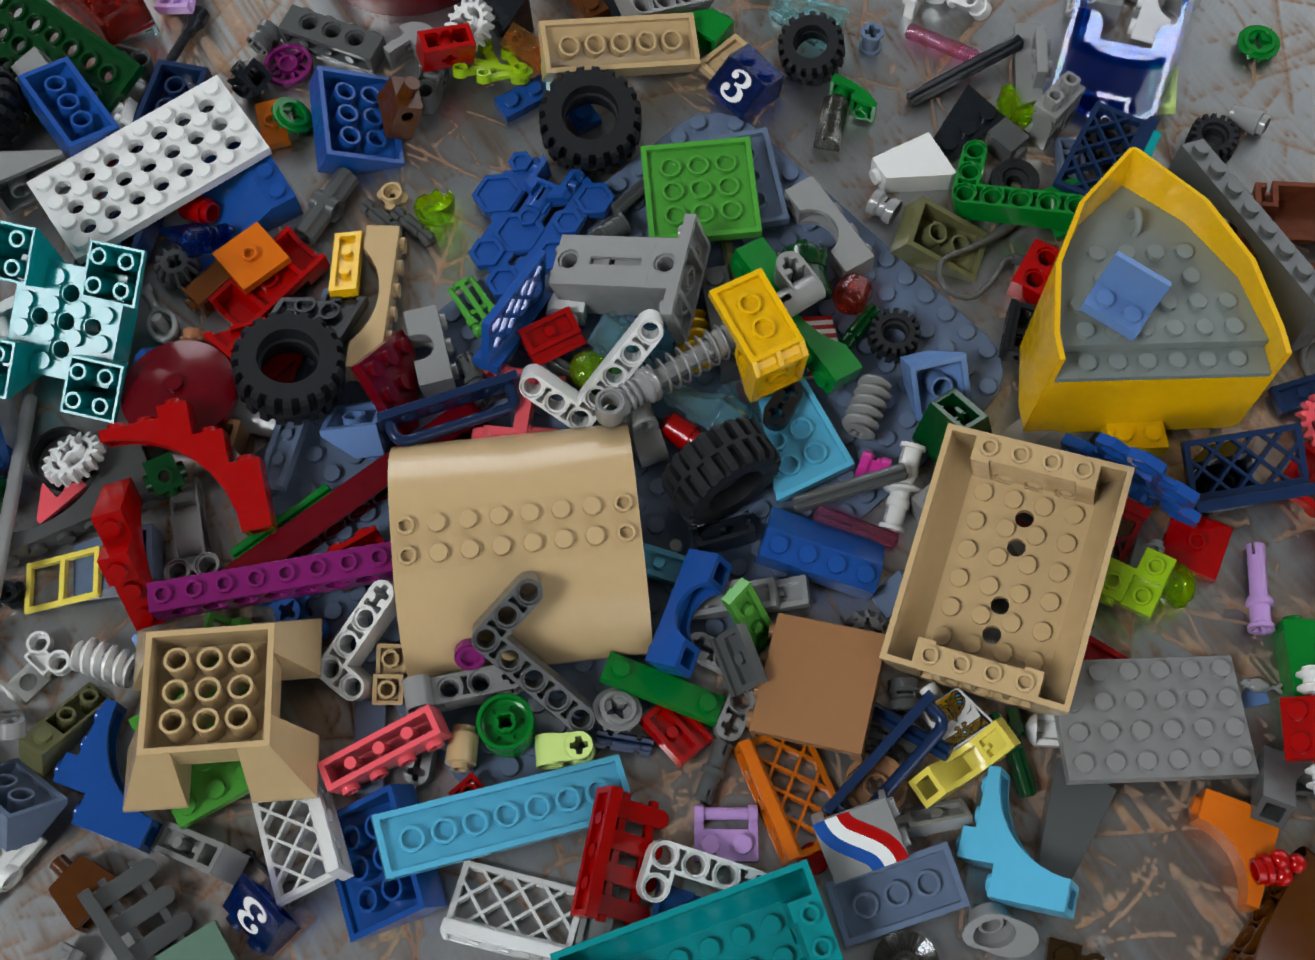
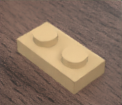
[697,33,753,84]

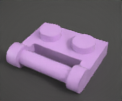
[694,804,759,863]

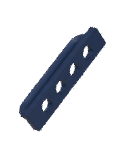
[377,370,520,446]
[821,690,949,816]

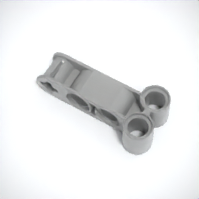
[163,477,225,580]
[402,665,523,715]

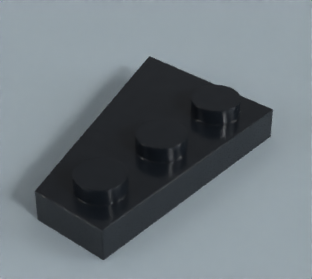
[933,84,1005,164]

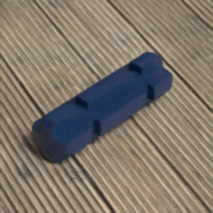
[592,729,654,756]

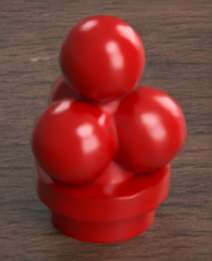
[1249,849,1307,887]

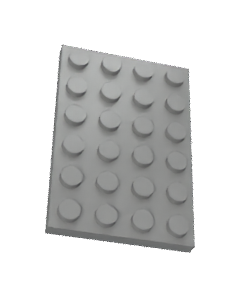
[1054,655,1259,785]

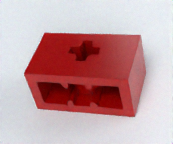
[416,22,476,73]

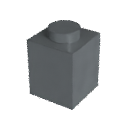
[984,117,1030,162]

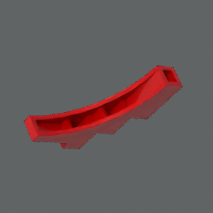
[98,398,278,536]

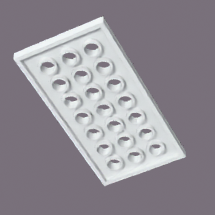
[26,75,272,265]

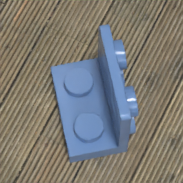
[1079,251,1172,341]

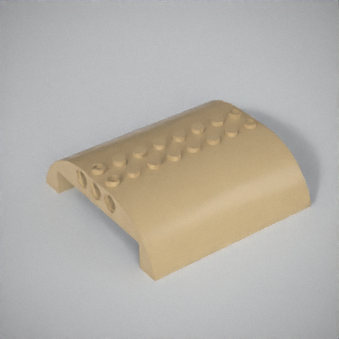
[388,423,653,678]

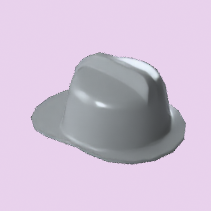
[962,902,1039,958]

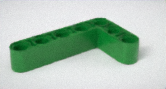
[952,140,1084,231]

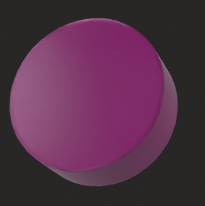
[454,638,486,670]

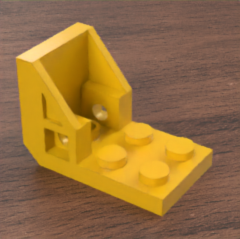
[708,268,809,403]

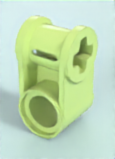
[534,731,596,770]

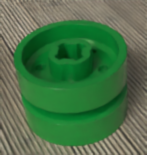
[476,693,537,758]

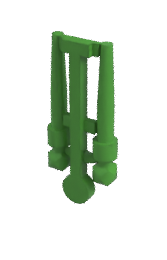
[447,276,495,338]

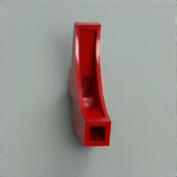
[90,477,166,631]

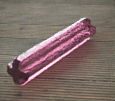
[905,23,980,62]
[814,505,899,548]

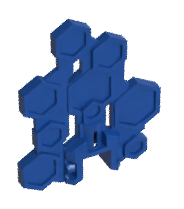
[468,151,616,300]
[1060,432,1202,528]

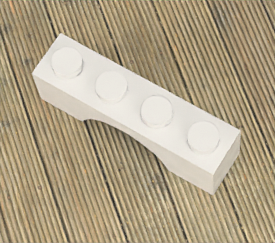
[1127,0,1171,50]

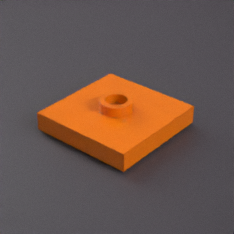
[212,222,291,295]

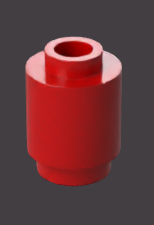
[178,195,220,225]
[660,412,702,450]

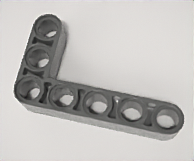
[471,571,595,732]

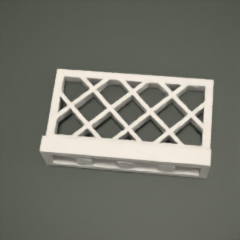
[250,771,354,907]
[440,860,580,960]

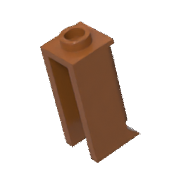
[180,260,231,318]

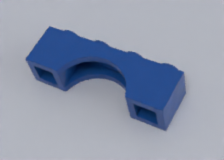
[645,549,733,679]

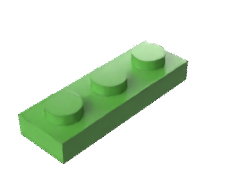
[721,577,772,655]

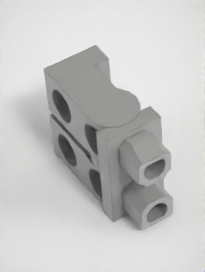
[1024,71,1086,151]

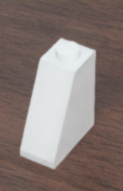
[869,132,957,193]

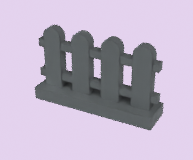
[76,858,193,960]

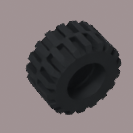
[778,11,845,86]

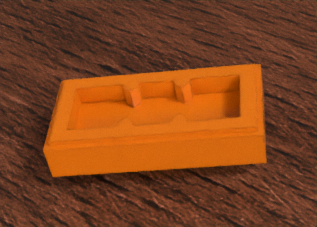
[254,98,292,150]

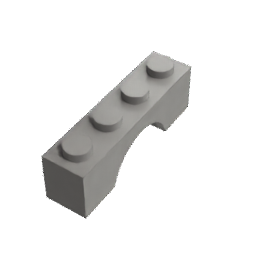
[784,175,875,286]

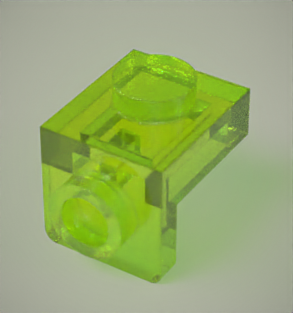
[996,83,1037,125]

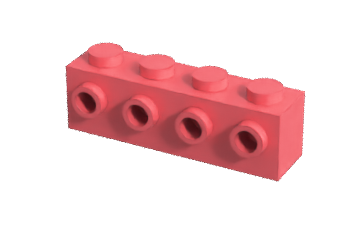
[317,704,452,797]

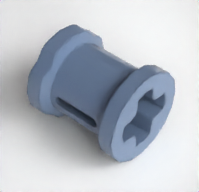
[859,22,884,57]

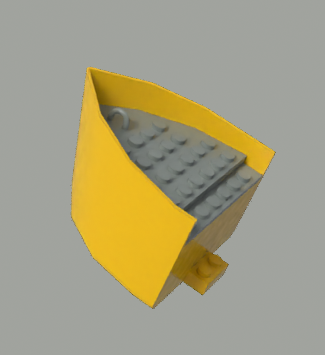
[1018,147,1292,456]

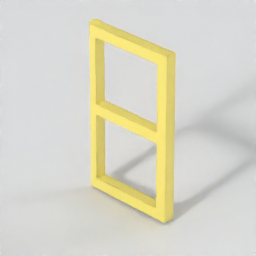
[24,546,102,615]

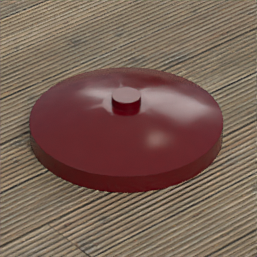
[121,340,239,433]

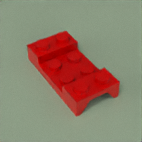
[208,225,330,325]

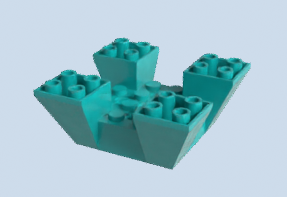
[0,220,147,423]

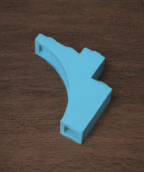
[955,765,1080,920]

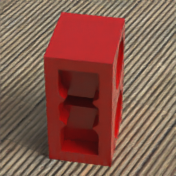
[1006,238,1060,306]

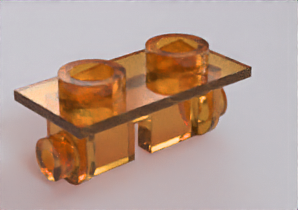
[499,22,541,71]

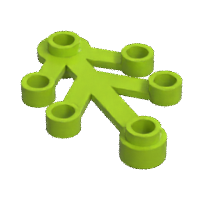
[448,40,533,85]

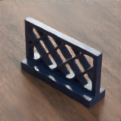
[1052,101,1160,196]
[1180,423,1315,513]

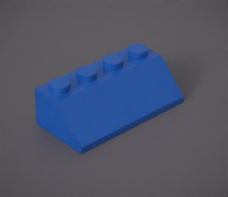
[17,56,120,159]
[754,506,885,601]

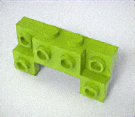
[1099,547,1177,620]

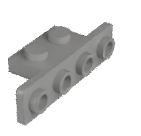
[1014,23,1052,113]

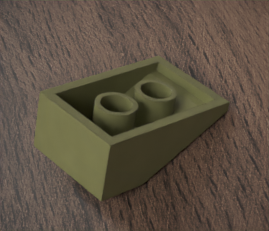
[890,196,989,282]

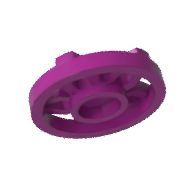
[264,43,313,89]

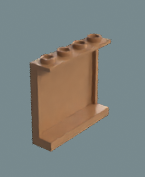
[746,613,886,762]

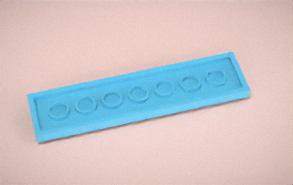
[371,754,633,882]

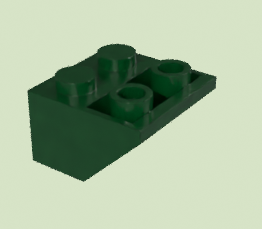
[912,387,992,462]

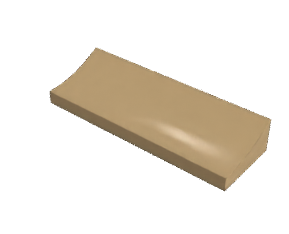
[537,12,701,82]

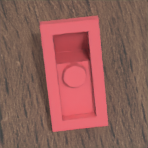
[36,479,89,525]

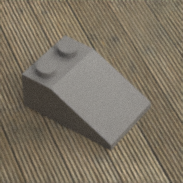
[0,149,71,216]

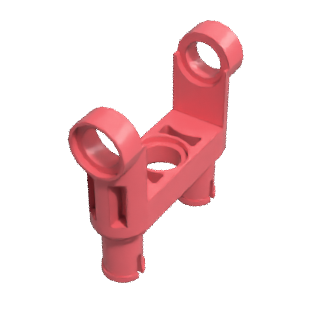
[471,364,567,439]

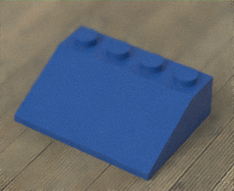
[308,65,405,174]
[184,142,304,243]
[335,783,448,942]

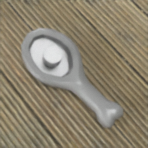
[141,284,179,344]

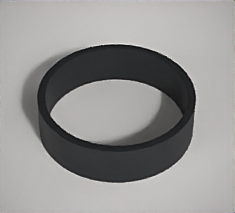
[28,426,95,491]

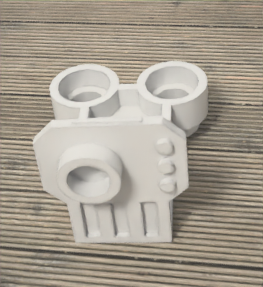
[0,631,72,705]

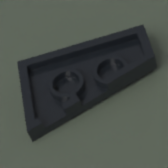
[271,296,369,345]

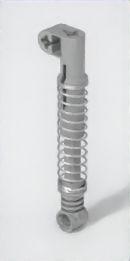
[595,251,826,427]

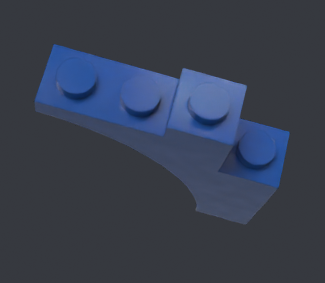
[52,698,163,854]

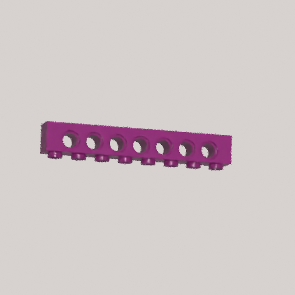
[146,541,393,621]

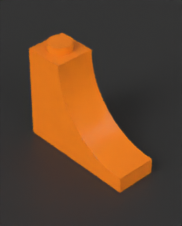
[1188,788,1280,913]

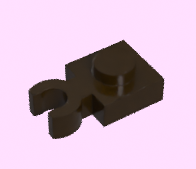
[1044,937,1105,960]

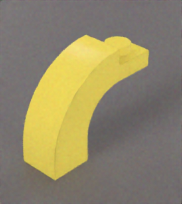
[908,717,1021,809]

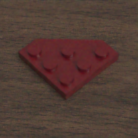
[351,329,419,435]

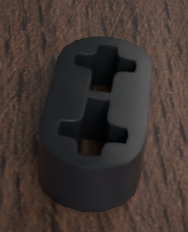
[762,382,803,431]

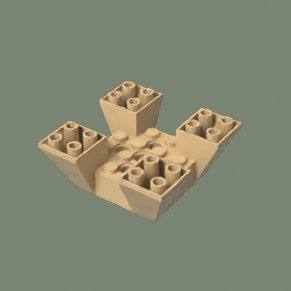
[123,618,323,813]

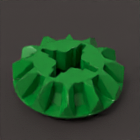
[1236,25,1280,63]
[270,97,313,136]

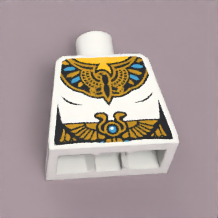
[919,681,993,760]

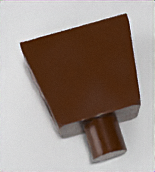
[377,76,423,139]
[48,854,119,934]

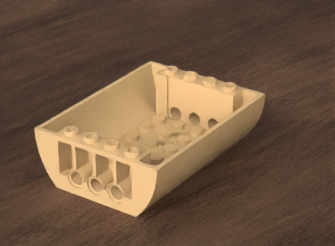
[879,423,1135,716]

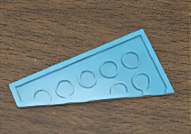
[758,377,855,505]

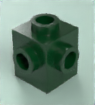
[142,451,189,499]

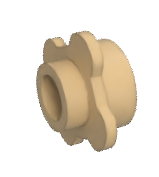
[377,182,409,211]

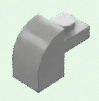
[383,22,433,69]

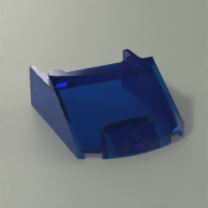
[1052,0,1194,121]

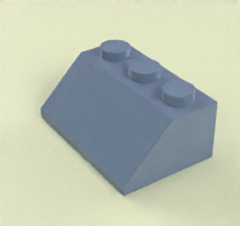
[0,758,68,852]

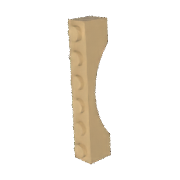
[346,225,407,381]

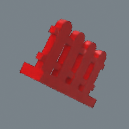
[570,785,669,927]

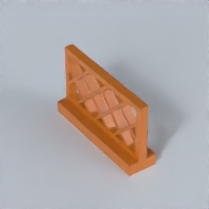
[733,736,835,867]

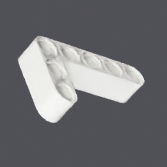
[519,309,664,428]

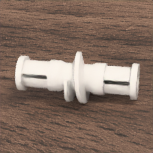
[878,441,927,534]

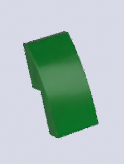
[829,73,878,123]

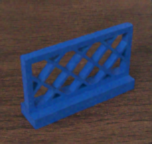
[473,248,552,375]

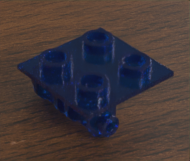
[159,222,235,257]

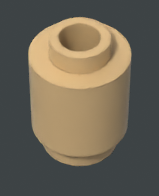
[445,724,480,773]

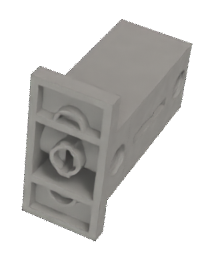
[548,213,711,344]

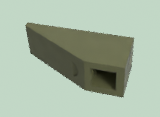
[19,682,112,777]

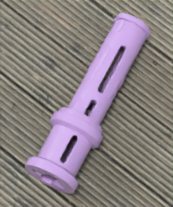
[1245,542,1276,635]

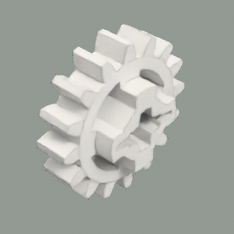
[444,0,495,53]
[41,431,106,487]

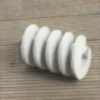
[69,637,136,688]

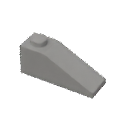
[150,820,250,886]

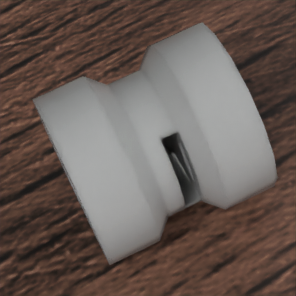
[865,188,903,225]

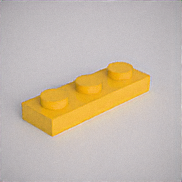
[328,231,364,298]

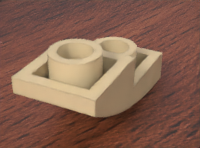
[372,643,407,705]

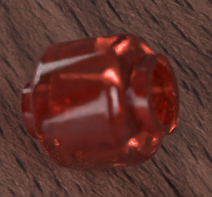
[832,273,873,315]

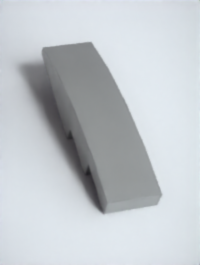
[692,574,812,620]

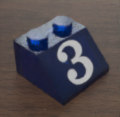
[706,43,785,121]
[222,873,301,957]

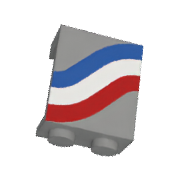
[811,788,912,884]

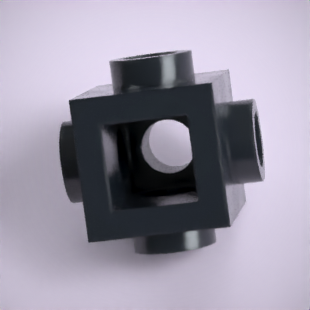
[227,57,273,99]

